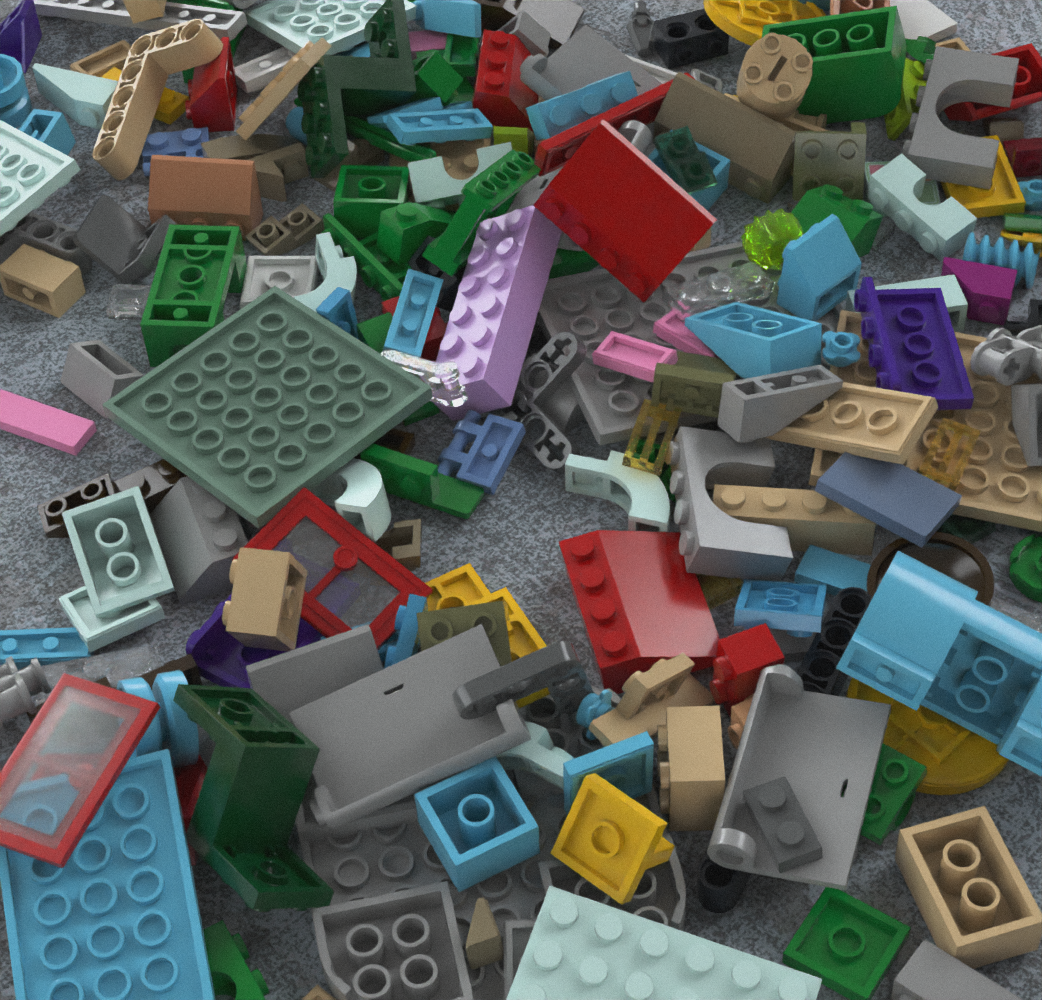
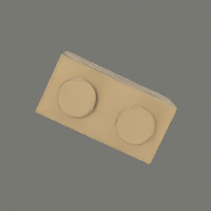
[0,244,86,318]

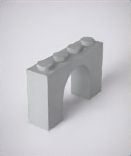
[902,46,1019,189]
[665,426,793,581]

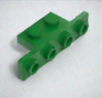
[322,213,411,301]
[360,444,484,519]

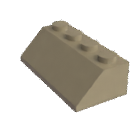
[653,72,796,204]

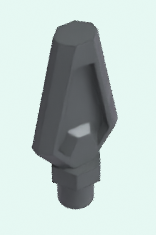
[626,0,654,58]

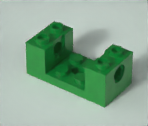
[140,224,247,367]

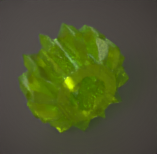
[741,208,804,270]

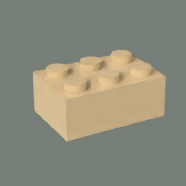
[895,806,1042,969]

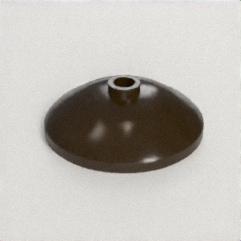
[867,532,994,607]

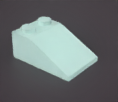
[62,486,175,618]

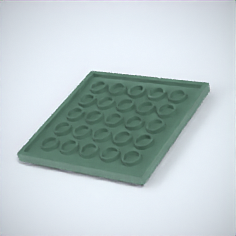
[102,286,433,529]

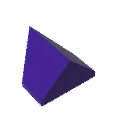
[0,0,42,74]

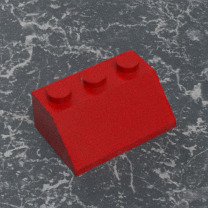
[472,29,539,133]
[943,43,1042,121]

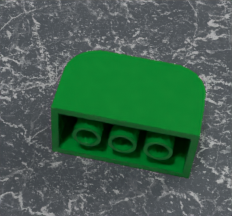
[762,6,907,125]

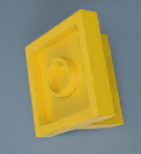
[550,773,675,905]

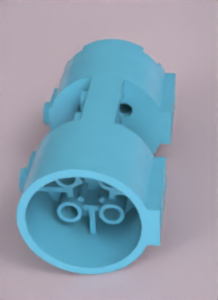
[836,551,1042,777]

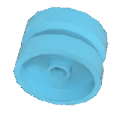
[0,54,32,128]
[117,670,199,768]

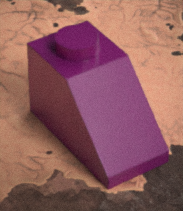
[941,257,1017,326]

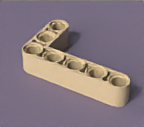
[92,19,223,180]

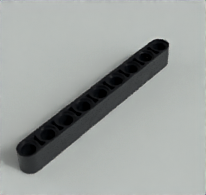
[698,587,872,913]

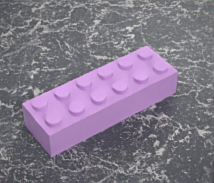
[428,205,562,421]

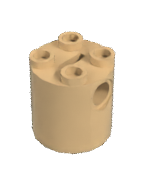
[736,33,813,121]

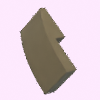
[245,203,324,256]

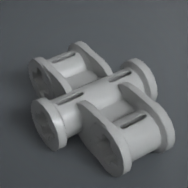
[970,325,1042,386]
[0,656,52,729]

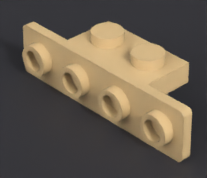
[588,653,715,747]

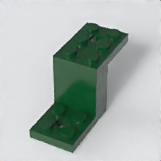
[297,0,416,178]
[173,684,334,912]

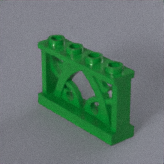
[422,150,541,277]

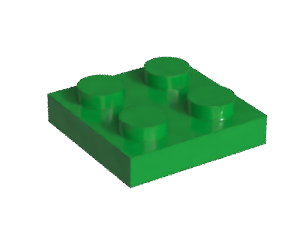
[782,887,911,1000]

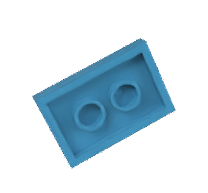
[734,579,827,637]

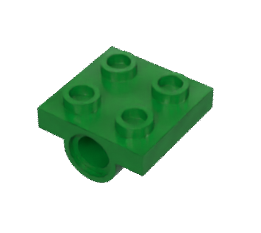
[841,743,927,846]

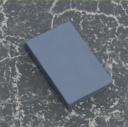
[815,452,962,547]

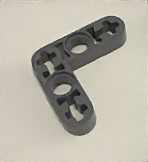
[497,331,586,474]
[452,641,594,720]

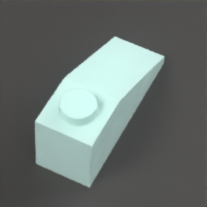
[32,63,118,130]

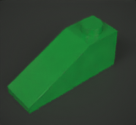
[404,51,464,106]
[377,202,456,265]

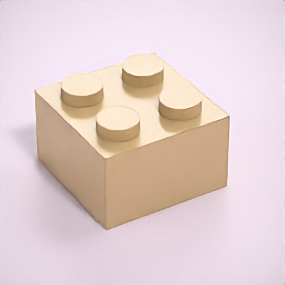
[222,547,308,652]
[657,706,725,831]

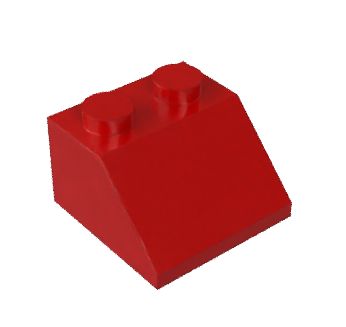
[185,37,238,132]

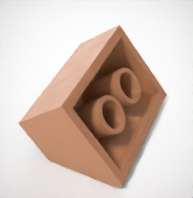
[148,155,263,241]

